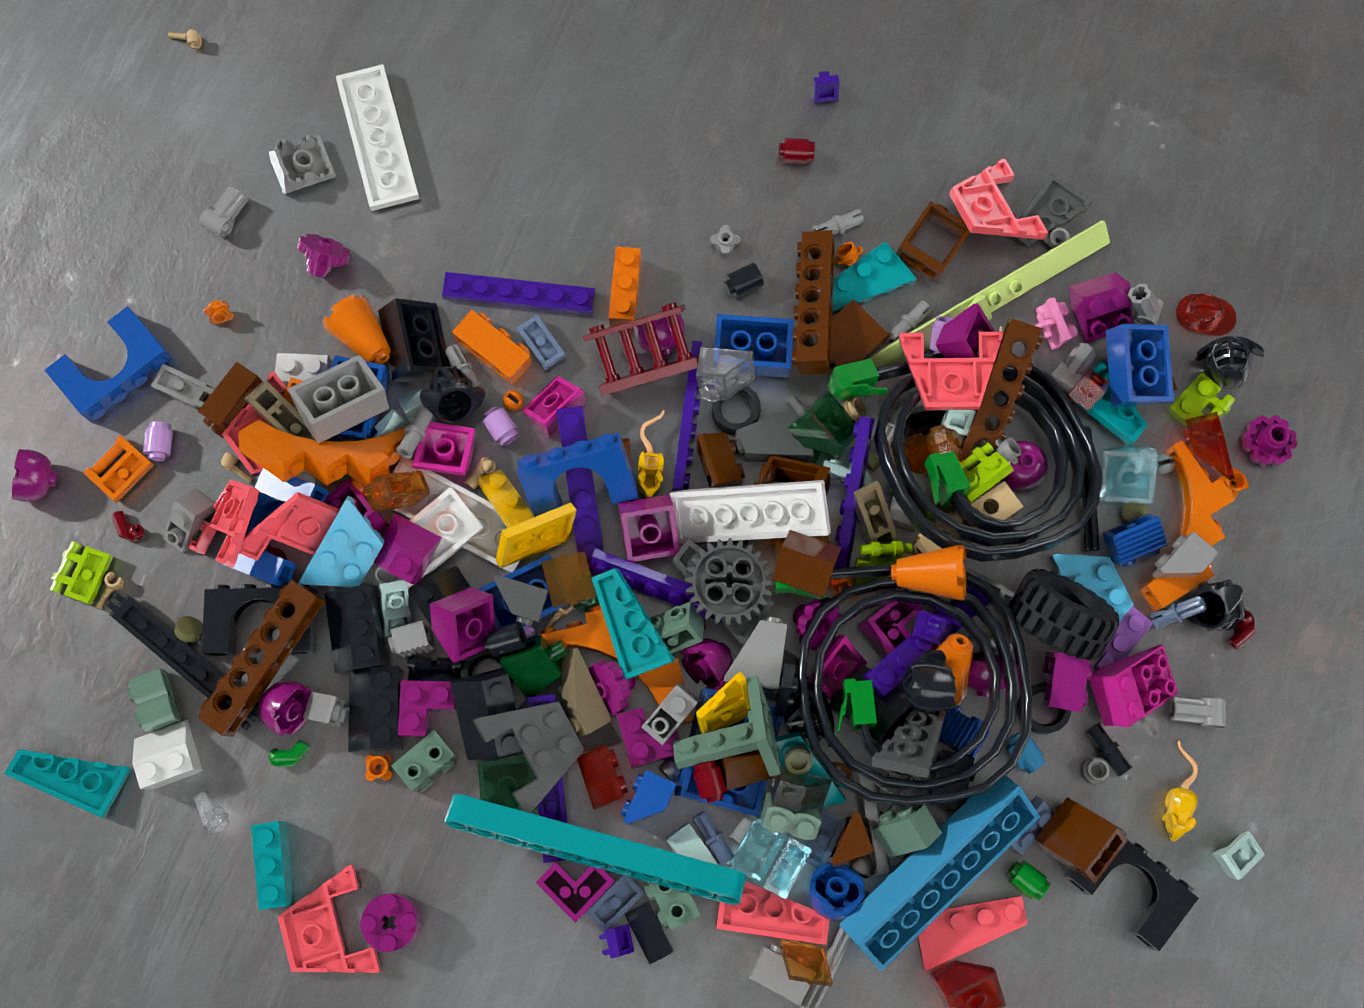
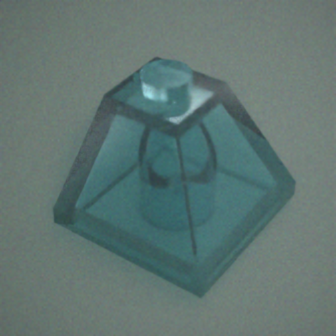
[1100,445,1158,504]

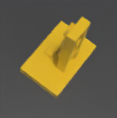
[478,469,577,569]

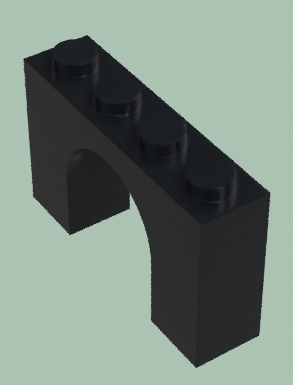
[201,584,318,656]
[1063,828,1199,951]

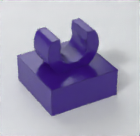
[813,71,840,103]
[912,610,947,646]
[599,924,634,958]

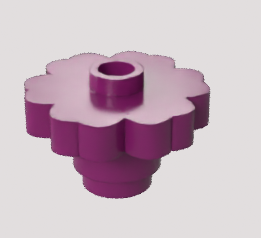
[297,234,350,278]
[1241,415,1297,467]
[793,597,841,651]
[589,660,636,715]

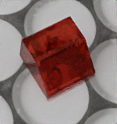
[577,744,628,810]

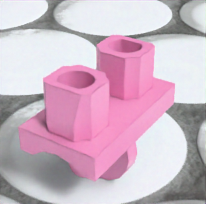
[1034,297,1078,350]

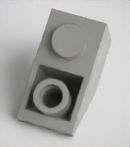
[163,488,215,553]
[1152,532,1219,578]
[642,683,701,745]
[303,692,349,728]

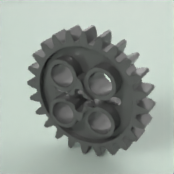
[685,538,773,627]

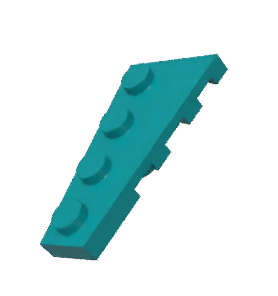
[810,241,917,315]
[591,568,676,680]
[4,749,132,819]

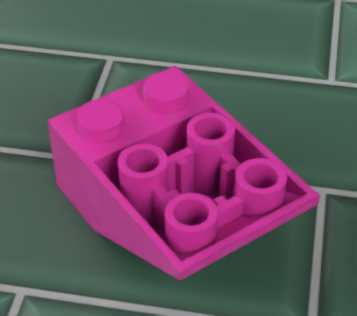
[1090,645,1178,727]

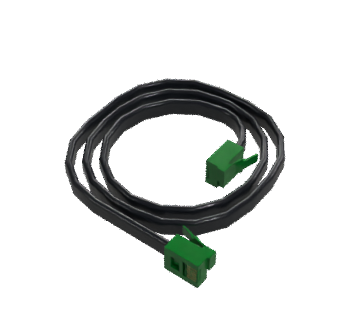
[827,352,1103,562]
[774,563,1033,806]

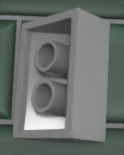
[288,355,389,444]

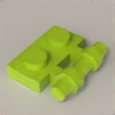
[1167,372,1235,437]
[959,443,1014,502]
[49,541,114,605]
[852,541,912,585]

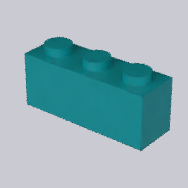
[251,821,295,910]

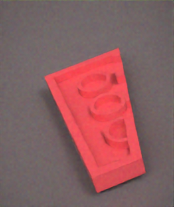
[716,881,829,945]
[917,896,1028,971]

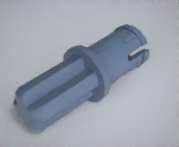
[1151,596,1206,629]
[693,811,734,865]

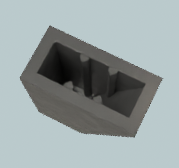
[733,408,814,463]

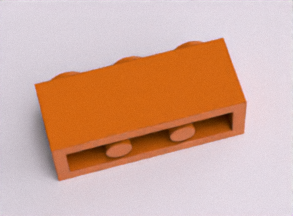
[609,246,641,330]
[452,310,532,386]

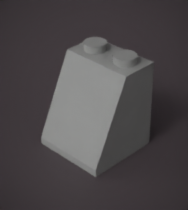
[724,617,787,694]

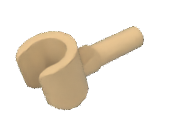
[168,29,202,49]
[221,452,253,484]
[96,572,124,609]
[543,604,573,629]

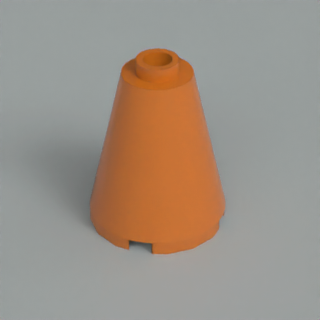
[323,295,391,365]
[891,545,966,600]
[936,634,973,706]

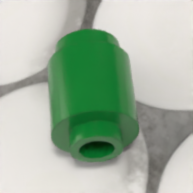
[1007,860,1051,901]

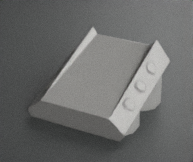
[269,135,335,194]

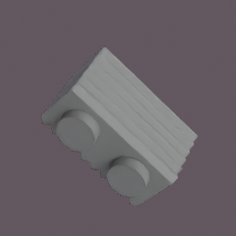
[388,620,436,660]

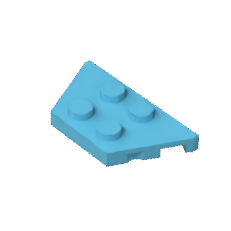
[299,496,385,587]
[1050,554,1134,621]

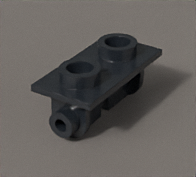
[407,656,464,681]

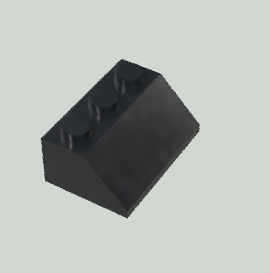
[378,298,450,383]
[408,566,471,627]
[324,584,388,673]
[348,666,403,752]
[449,668,523,760]

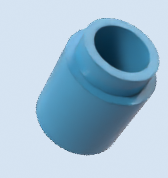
[1006,732,1046,774]

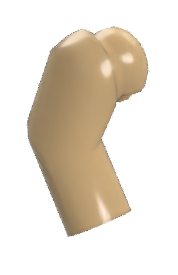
[464,457,496,491]

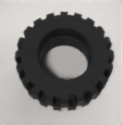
[1009,568,1120,660]

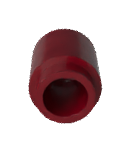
[779,138,815,164]
[693,760,727,803]

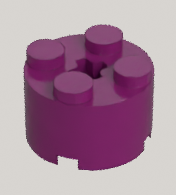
[359,893,421,952]

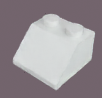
[132,720,203,790]

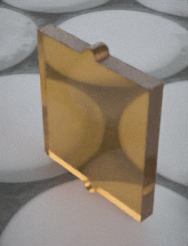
[541,551,596,608]
[779,939,833,987]

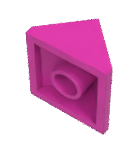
[522,376,586,438]
[412,422,475,475]
[806,634,868,701]

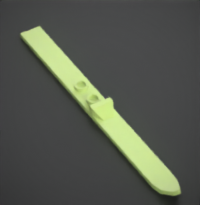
[869,220,1110,368]

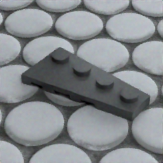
[672,539,775,646]
[871,707,947,778]

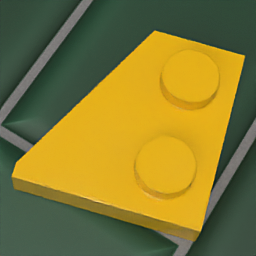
[696,672,751,734]

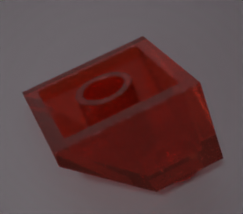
[1182,412,1235,480]
[931,960,1006,1008]

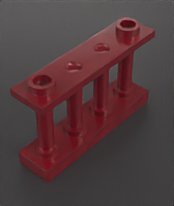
[583,302,703,396]

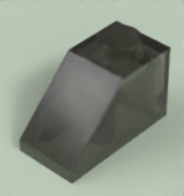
[770,765,832,812]

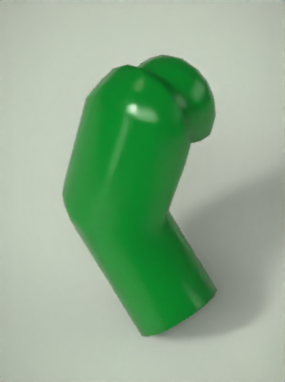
[268,739,310,767]

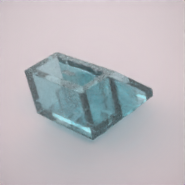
[729,818,812,899]

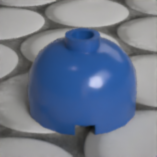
[809,864,865,921]

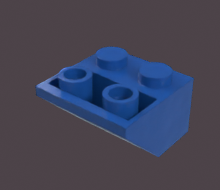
[621,770,677,825]

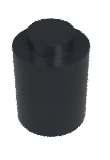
[723,262,764,298]
[483,622,527,657]

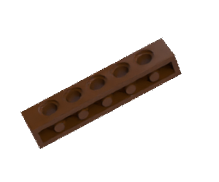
[792,230,835,375]
[957,318,1043,471]
[197,580,326,737]

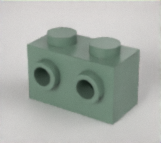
[650,602,704,654]
[391,730,458,792]
[872,805,942,858]
[644,882,701,930]

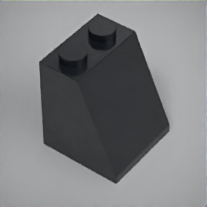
[829,664,915,751]

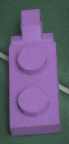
[1093,606,1153,670]

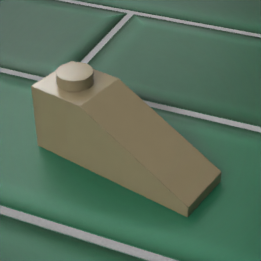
[244,381,315,440]
[853,481,899,555]
[560,647,612,737]

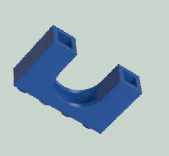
[44,306,172,422]
[517,432,638,517]
[222,468,328,588]

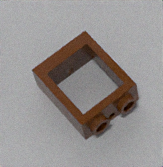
[896,201,970,283]
[198,362,262,438]
[753,455,831,496]

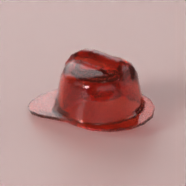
[1176,293,1237,336]

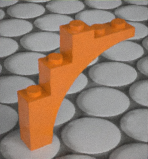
[238,420,417,489]
[1140,440,1236,612]
[540,605,693,725]

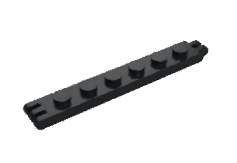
[105,591,260,731]

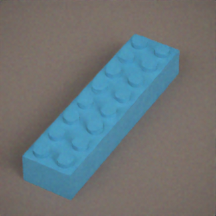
[839,775,1040,972]

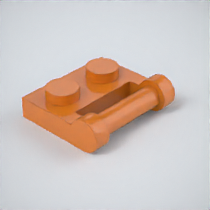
[83,435,154,503]

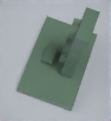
[673,675,781,776]

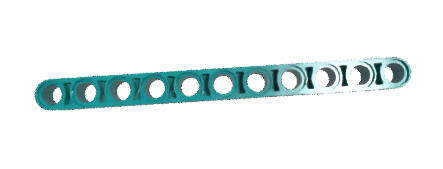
[444,794,746,905]

